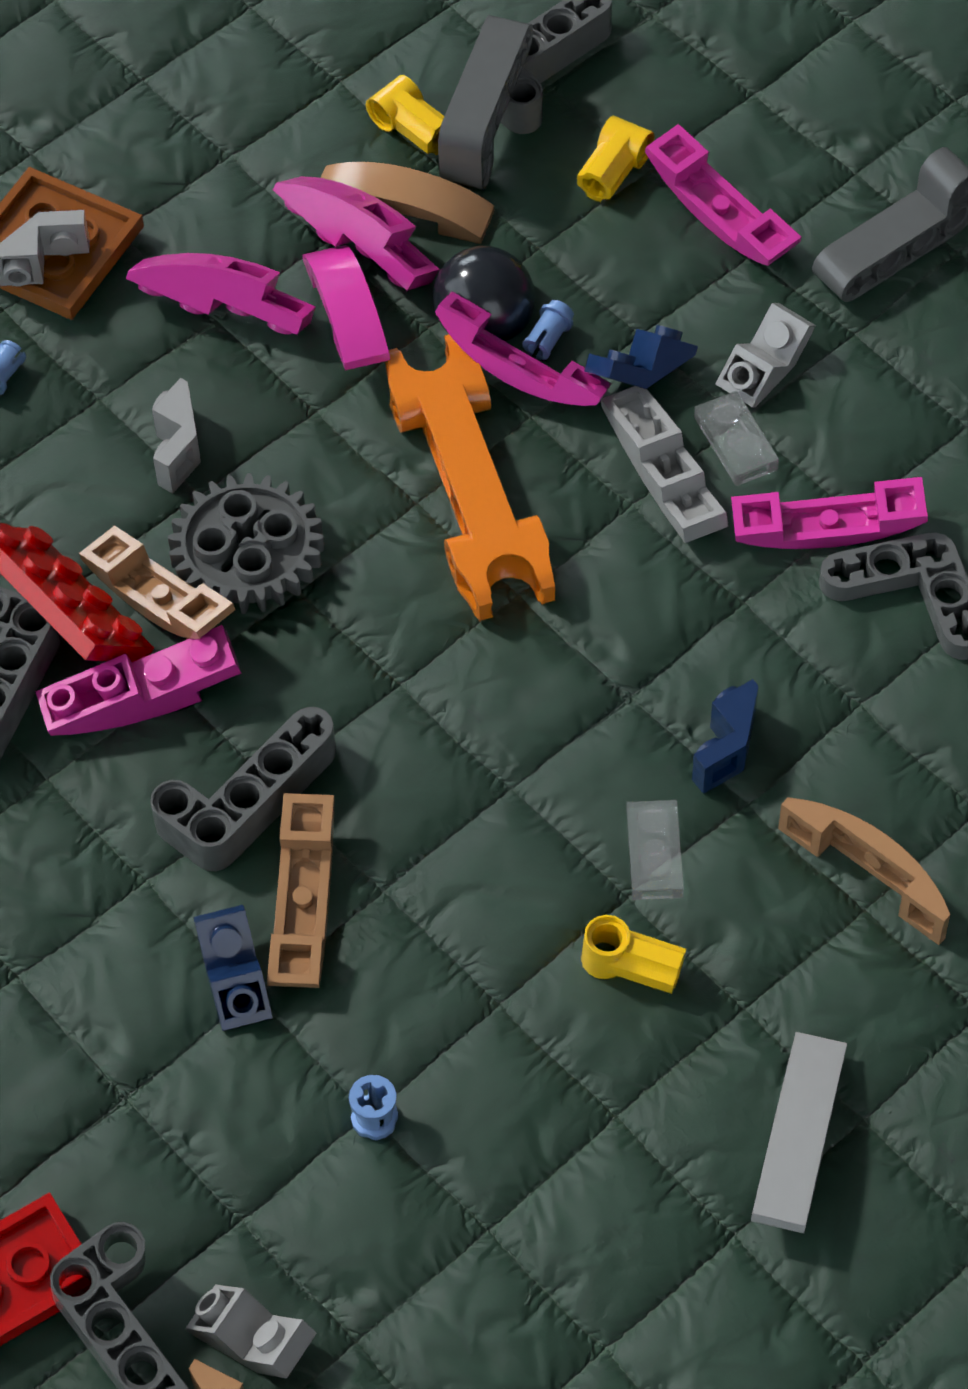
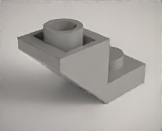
[0,210,90,286]
[715,303,816,407]
[152,378,201,494]
[185,1284,317,1378]

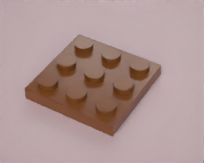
[0,167,144,320]

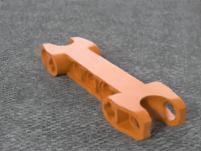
[385,335,555,621]

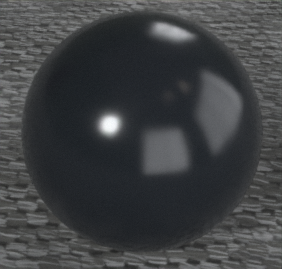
[433,246,535,341]

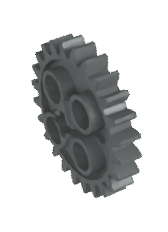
[168,473,324,614]

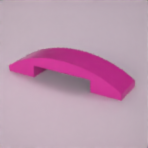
[645,124,802,266]
[302,245,390,371]
[435,291,612,406]
[731,477,928,549]

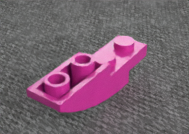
[272,176,440,291]
[126,253,316,335]
[35,625,241,736]

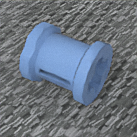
[349,1075,398,1140]

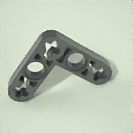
[819,532,968,660]

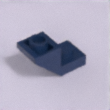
[584,325,698,389]
[692,679,759,794]
[193,905,273,1031]

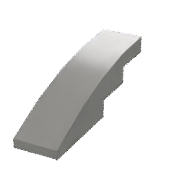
[601,386,728,543]
[751,1032,847,1233]

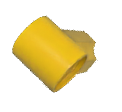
[365,75,444,155]
[577,115,655,202]
[581,915,687,994]

